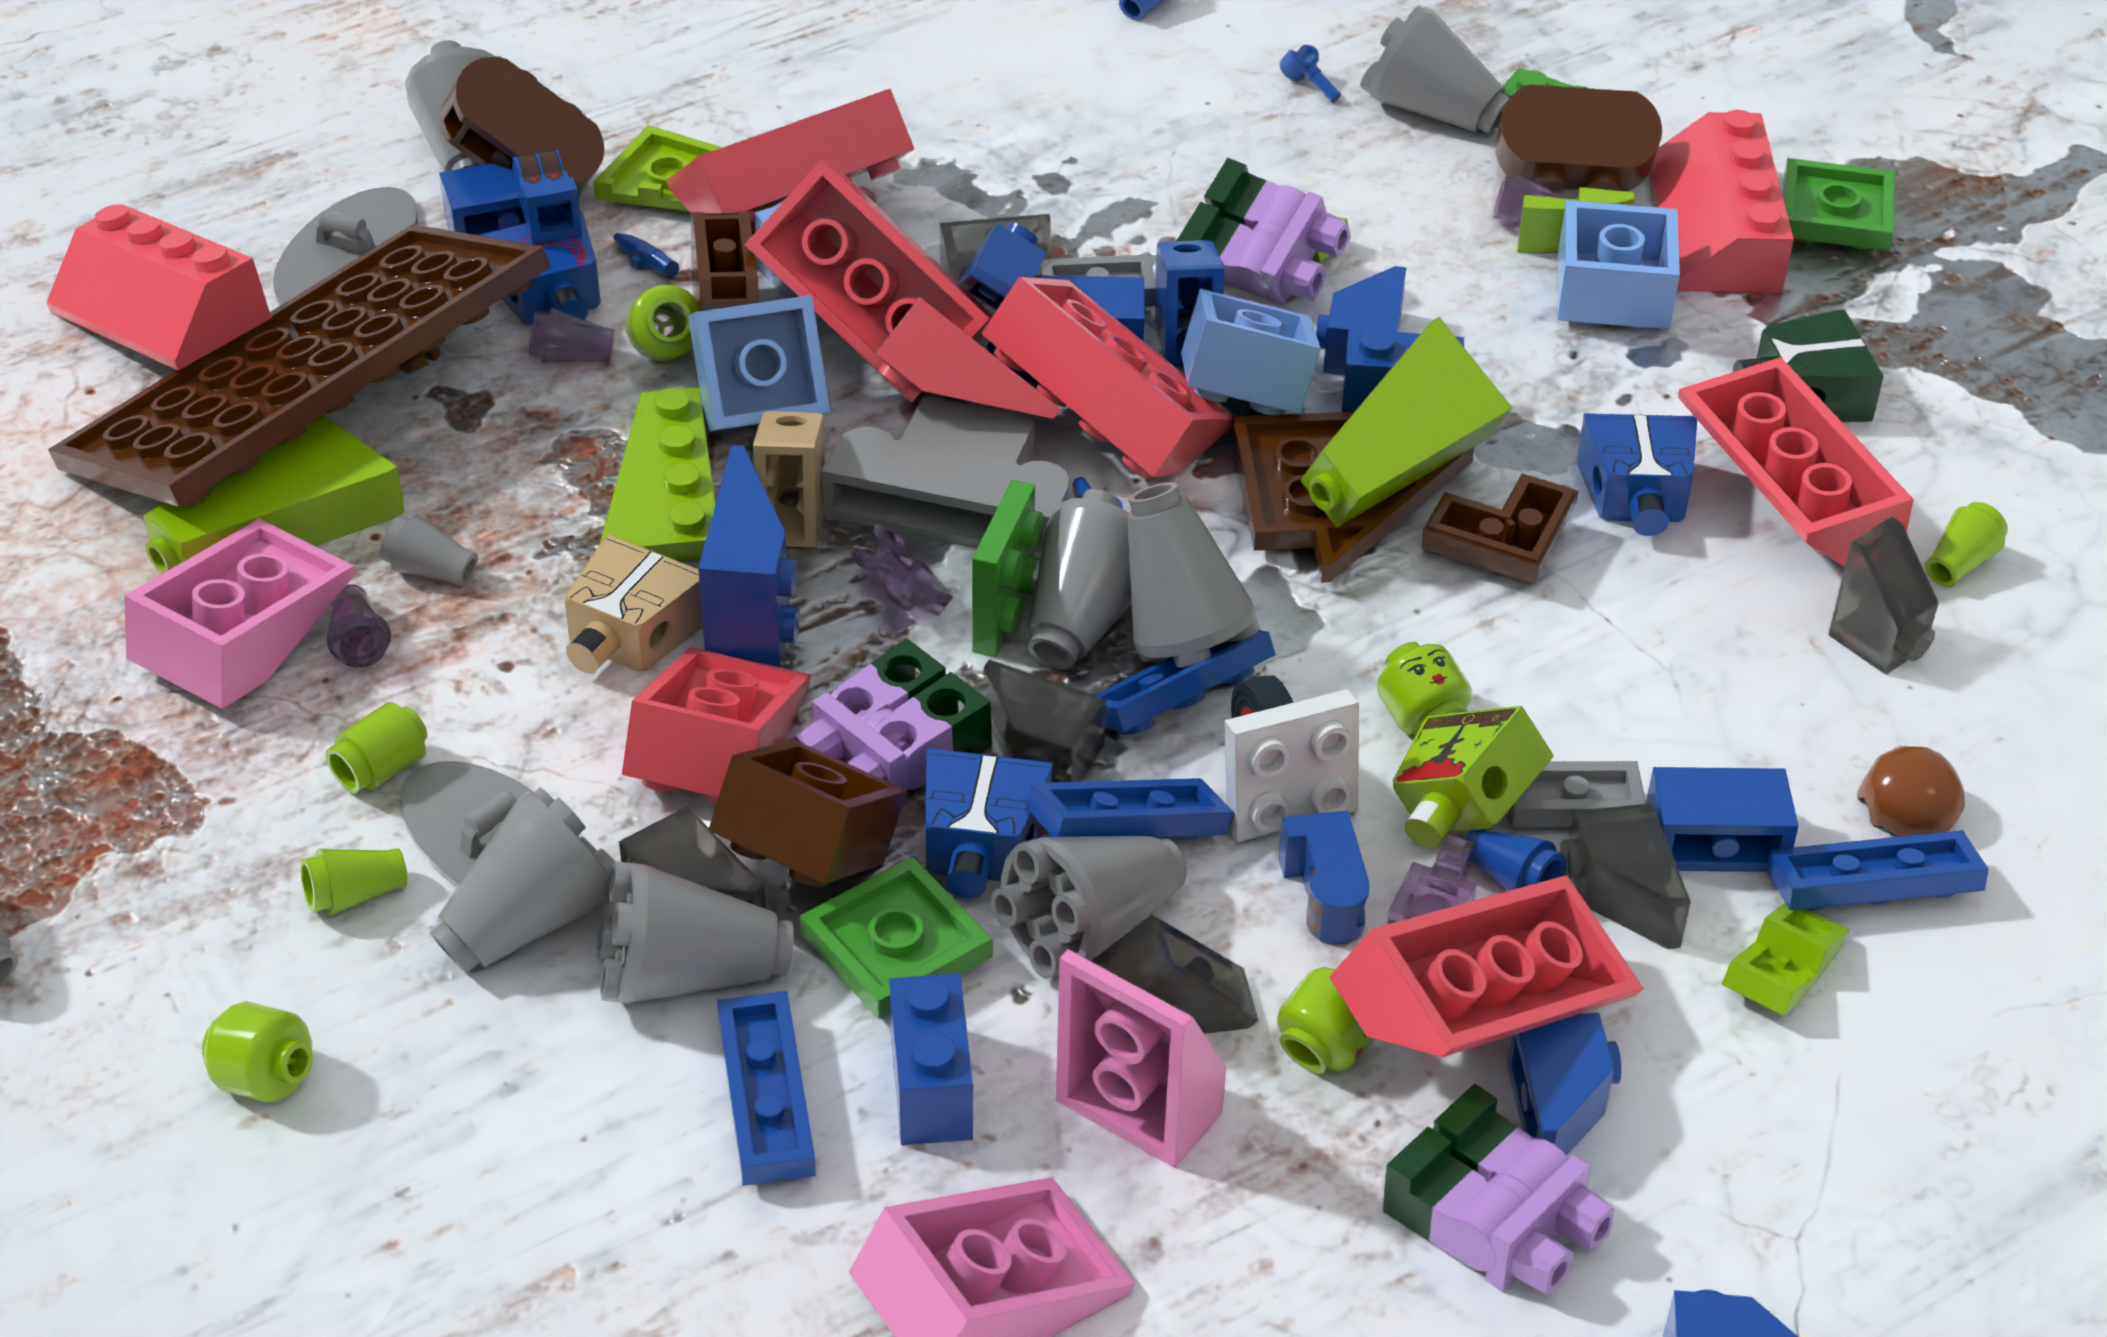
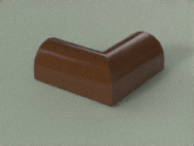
[1421,474,1579,584]

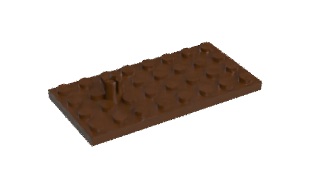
[48,224,551,507]

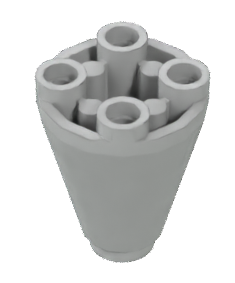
[1360,5,1510,135]
[405,40,503,172]
[1127,482,1260,667]
[1027,489,1132,670]
[429,787,615,974]
[991,836,1187,979]
[598,861,794,1003]

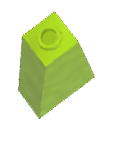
[1300,317,1513,527]
[143,415,405,574]

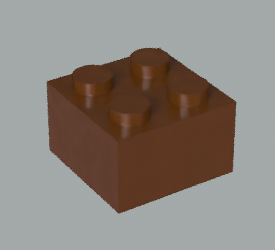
[708,739,908,887]

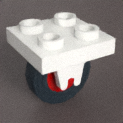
[1225,675,1359,843]

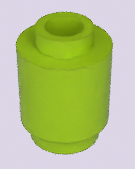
[325,702,428,794]

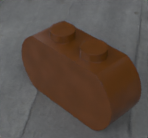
[440,57,604,197]
[1495,84,1662,192]
[691,211,759,311]

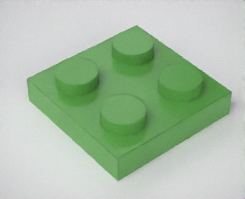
[1782,158,1895,251]
[972,479,1043,657]
[800,856,993,1020]

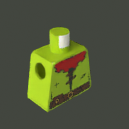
[1392,706,1554,849]

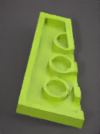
[593,125,773,212]
[599,387,716,561]

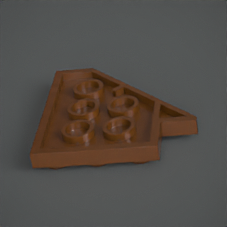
[1231,411,1474,583]

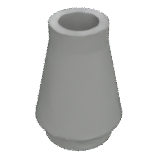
[380,515,478,587]

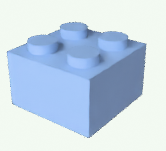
[1557,200,1680,330]
[1181,288,1321,415]
[688,295,831,432]

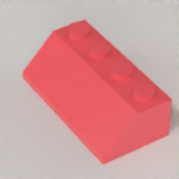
[666,88,915,224]
[1649,110,1794,293]
[744,159,993,403]
[47,204,272,371]
[981,277,1234,479]
[1678,357,1914,571]
[1329,875,1644,1057]

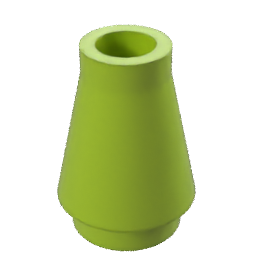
[1925,502,2008,587]
[300,848,407,916]

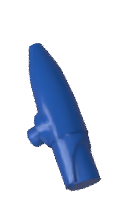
[613,233,679,279]

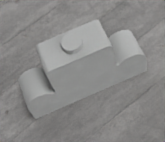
[821,396,1070,559]

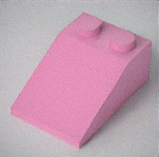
[124,519,354,709]
[1056,949,1226,1168]
[849,1177,1136,1337]

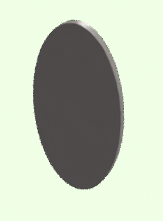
[273,187,418,305]
[401,761,579,887]

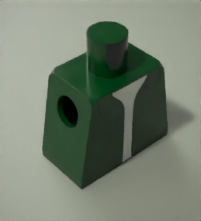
[1733,309,1884,422]

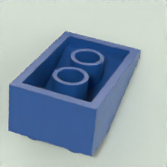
[698,445,800,667]

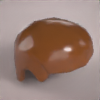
[1857,746,1965,837]

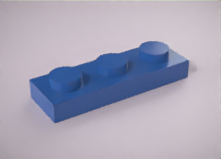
[1083,630,1276,735]
[1026,778,1234,841]
[1767,830,1989,911]
[717,991,816,1186]

